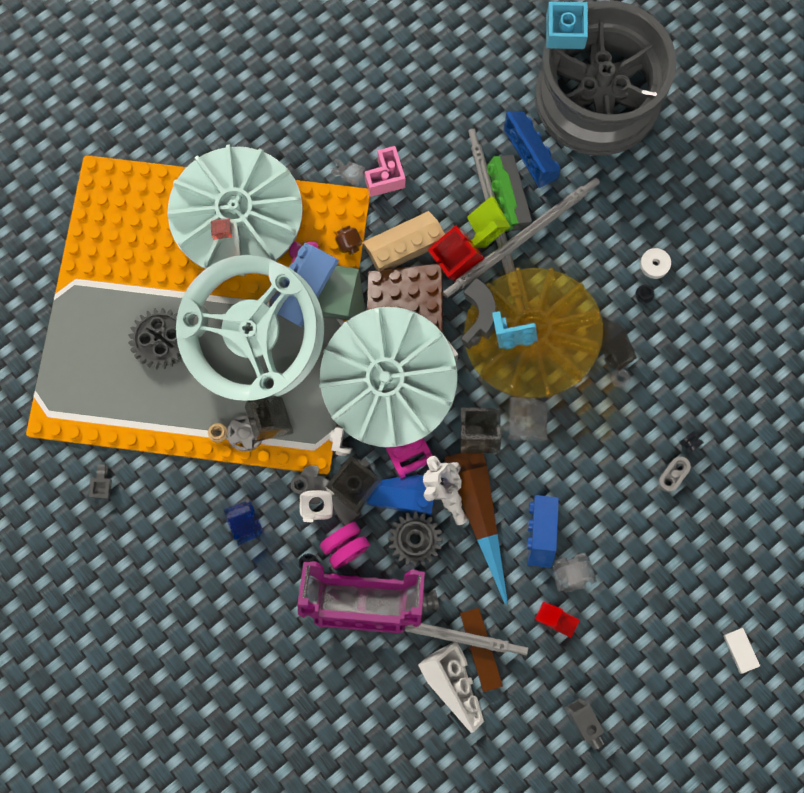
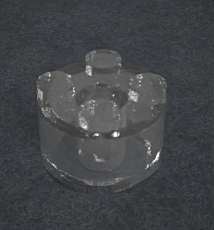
[551,553,597,593]

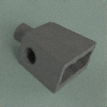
[563,698,604,750]

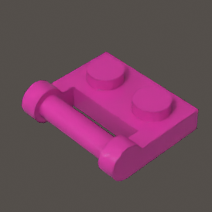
[386,438,433,479]

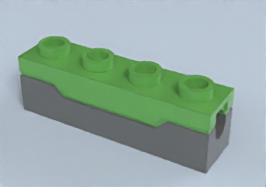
[487,155,532,232]

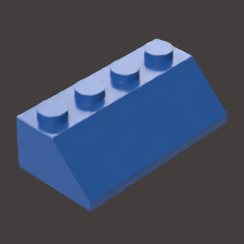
[503,111,560,188]

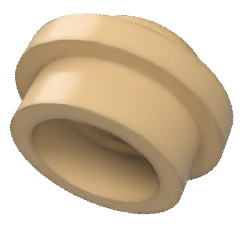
[208,423,227,443]

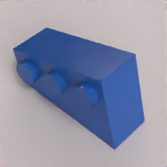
[527,495,559,568]

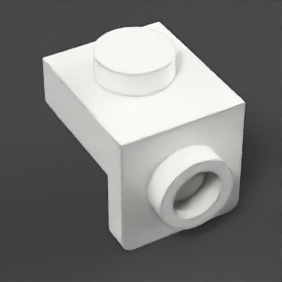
[330,426,353,456]

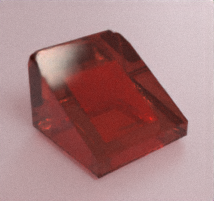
[211,218,232,240]

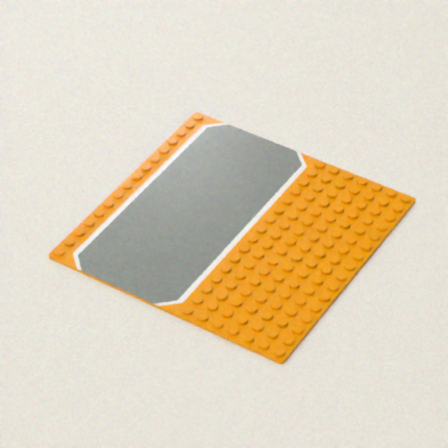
[26,156,370,475]

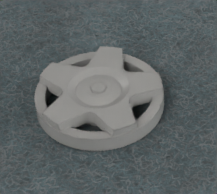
[227,416,264,452]

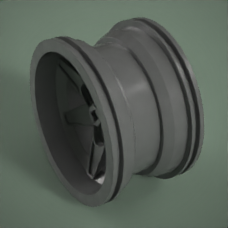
[535,0,676,156]

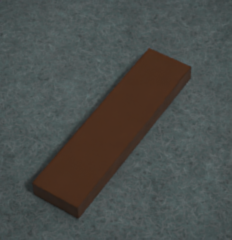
[460,608,503,692]

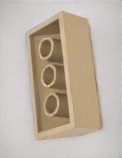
[363,211,445,272]

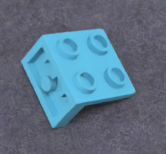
[492,311,538,349]

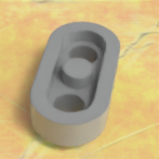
[658,457,691,492]

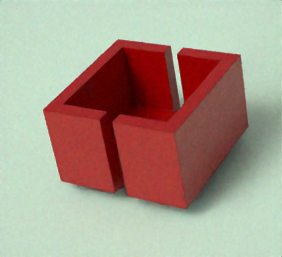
[428,225,484,282]

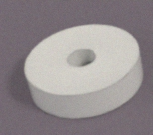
[640,248,671,279]

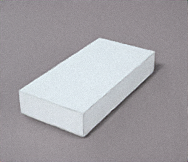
[723,628,760,674]

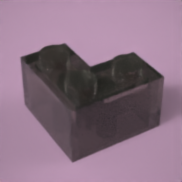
[586,317,637,371]

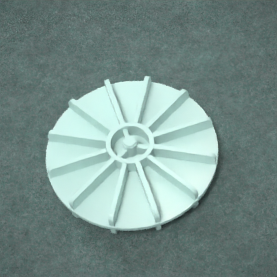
[167,144,303,276]
[319,307,458,447]

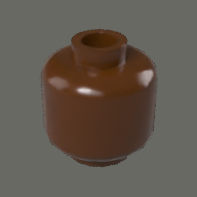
[335,226,362,255]

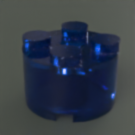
[223,500,262,546]

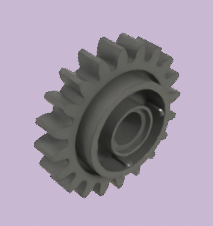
[388,512,443,567]

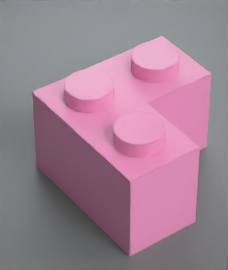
[365,146,406,197]

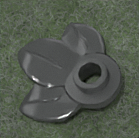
[291,465,330,504]

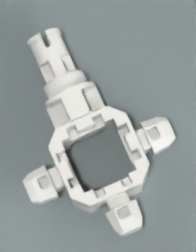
[423,456,468,525]

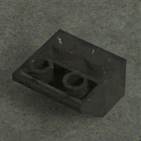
[245,395,293,442]

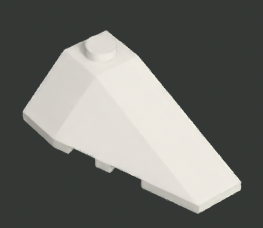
[418,642,484,733]

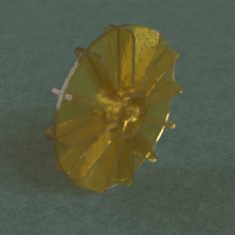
[464,267,603,398]

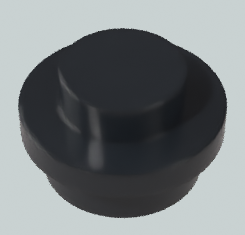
[635,285,654,304]

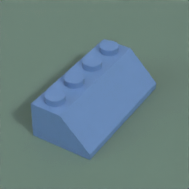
[269,243,339,327]

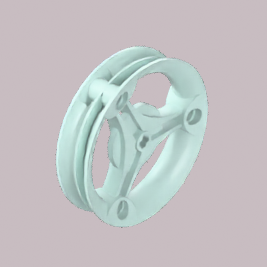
[176,255,324,401]

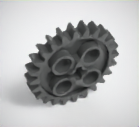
[128,308,181,369]

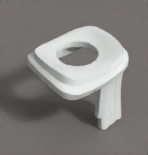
[300,490,333,522]

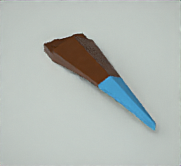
[444,447,508,604]

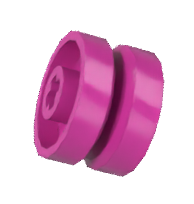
[319,522,371,569]

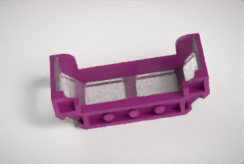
[297,561,425,633]

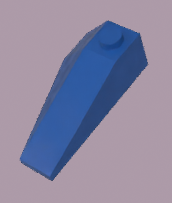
[354,475,434,516]

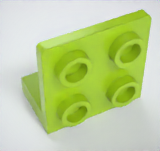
[467,196,510,248]

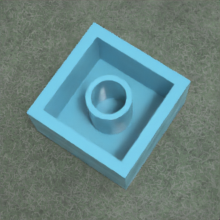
[546,2,588,49]

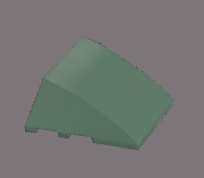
[318,266,365,320]

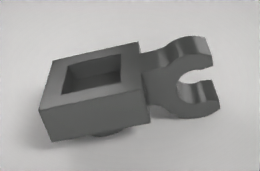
[89,464,112,499]

